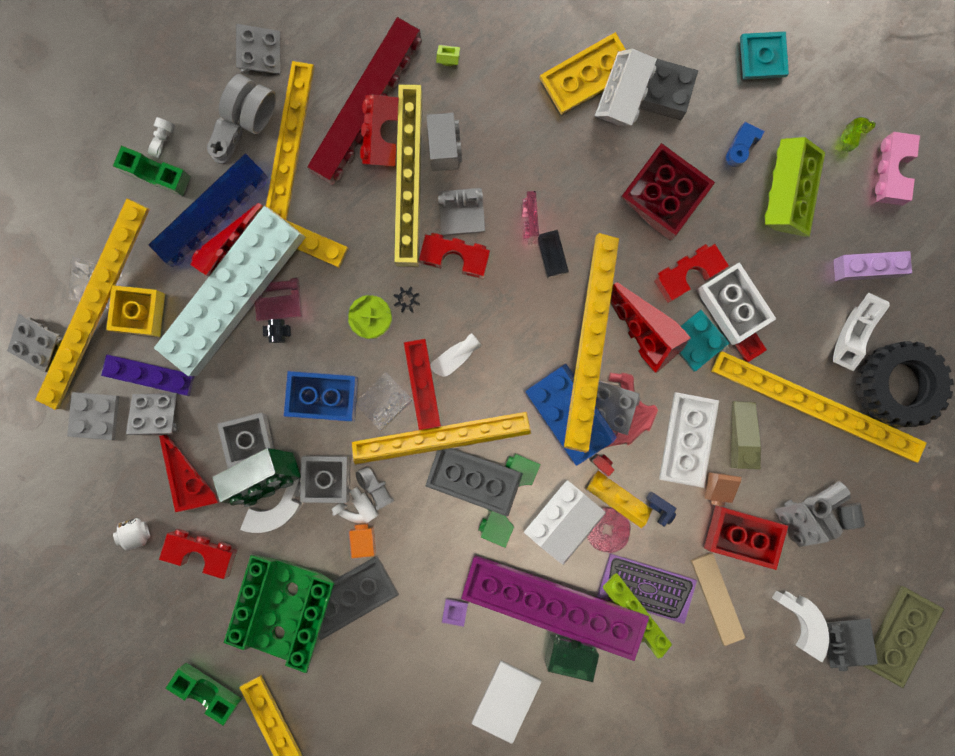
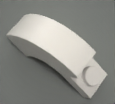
[833,293,890,371]
[240,478,303,533]
[772,590,829,662]

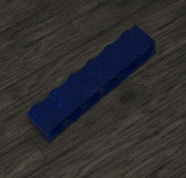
[148,153,268,267]

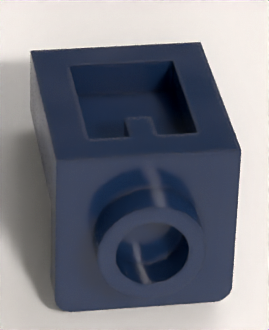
[646,491,677,527]

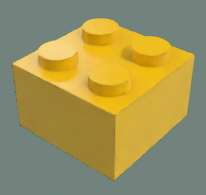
[106,285,165,337]

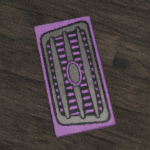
[597,553,697,624]

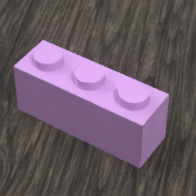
[834,251,912,281]

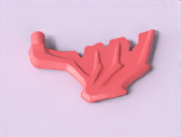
[605,373,658,448]

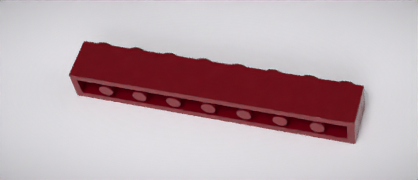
[307,17,422,186]

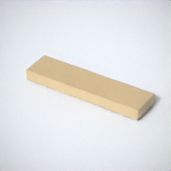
[691,553,745,646]

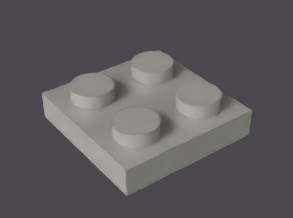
[67,392,119,440]

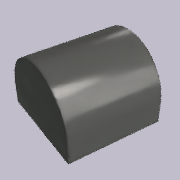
[837,503,865,530]

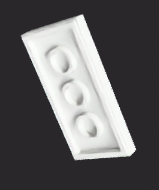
[659,392,719,488]

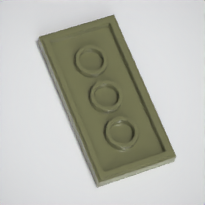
[863,586,944,688]

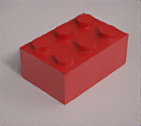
[704,505,788,570]

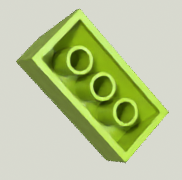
[765,137,825,237]

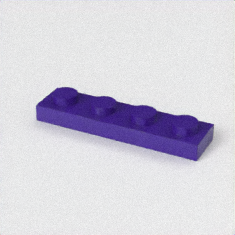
[101,354,195,396]

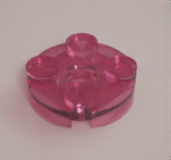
[587,507,631,553]

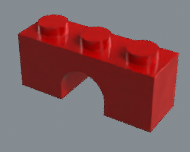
[360,95,399,166]
[419,233,490,279]
[654,244,729,303]
[159,529,237,579]

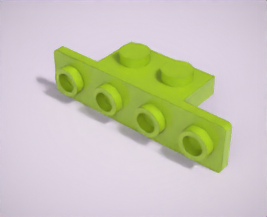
[603,573,672,659]

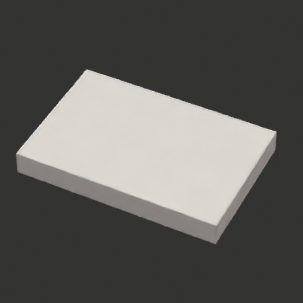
[472,661,541,744]

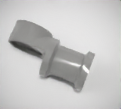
[356,467,394,510]

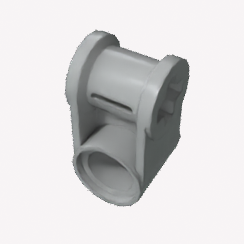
[207,118,242,164]

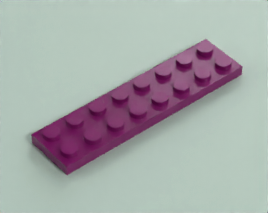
[461,555,649,661]

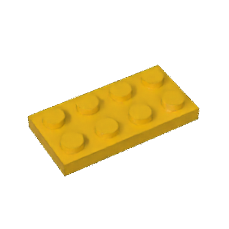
[539,32,626,115]

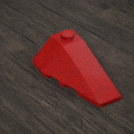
[190,203,263,277]
[610,282,691,373]

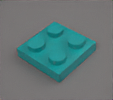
[740,31,789,80]
[679,309,730,372]

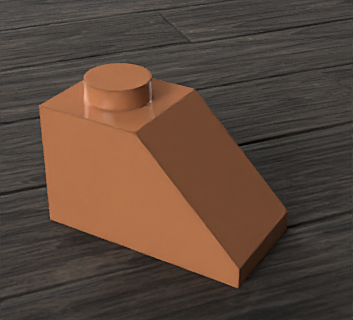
[705,472,742,506]

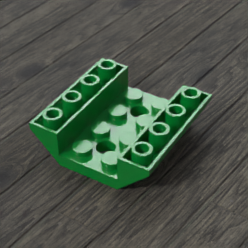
[223,555,335,673]

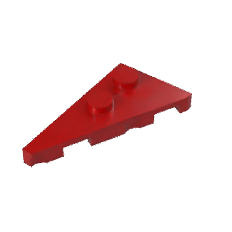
[159,435,219,513]

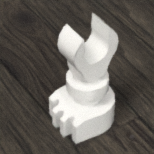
[148,117,175,158]

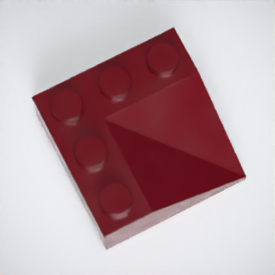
[621,143,716,241]

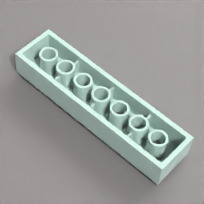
[154,206,306,376]

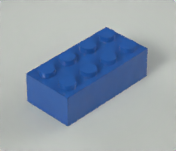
[525,364,617,466]

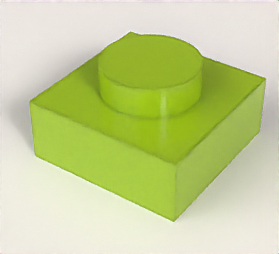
[436,45,460,66]

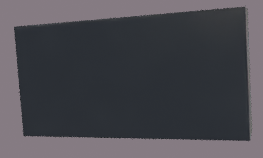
[536,230,569,278]

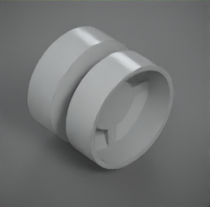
[219,74,276,134]

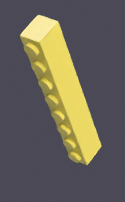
[395,85,422,267]

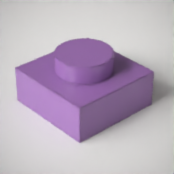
[442,599,468,627]

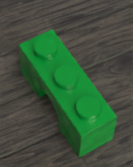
[113,145,191,197]
[165,663,242,726]

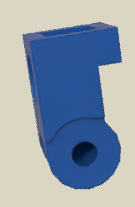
[726,122,765,167]

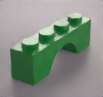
[478,453,541,548]

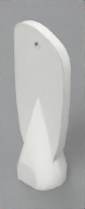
[430,333,482,377]

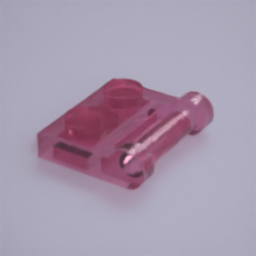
[254,277,302,322]

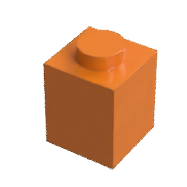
[349,523,376,558]

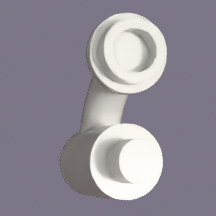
[331,487,379,523]

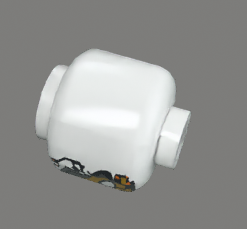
[113,518,150,551]

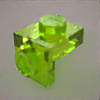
[841,117,876,152]

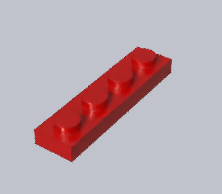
[403,339,441,430]

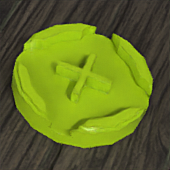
[348,295,392,339]

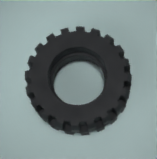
[856,341,954,427]

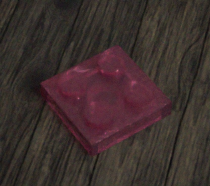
[521,191,539,245]

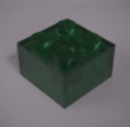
[544,633,599,682]

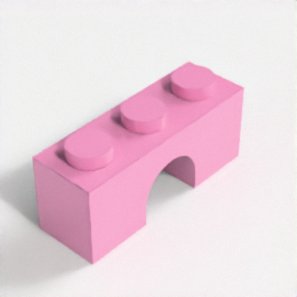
[875,132,920,206]

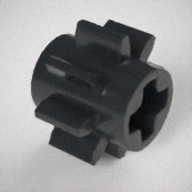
[393,286,420,314]
[263,319,291,343]

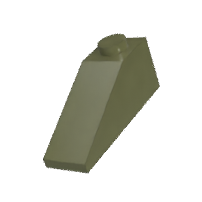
[731,401,761,470]

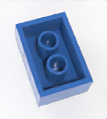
[284,371,359,422]

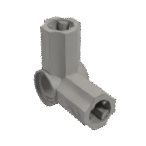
[804,481,851,540]

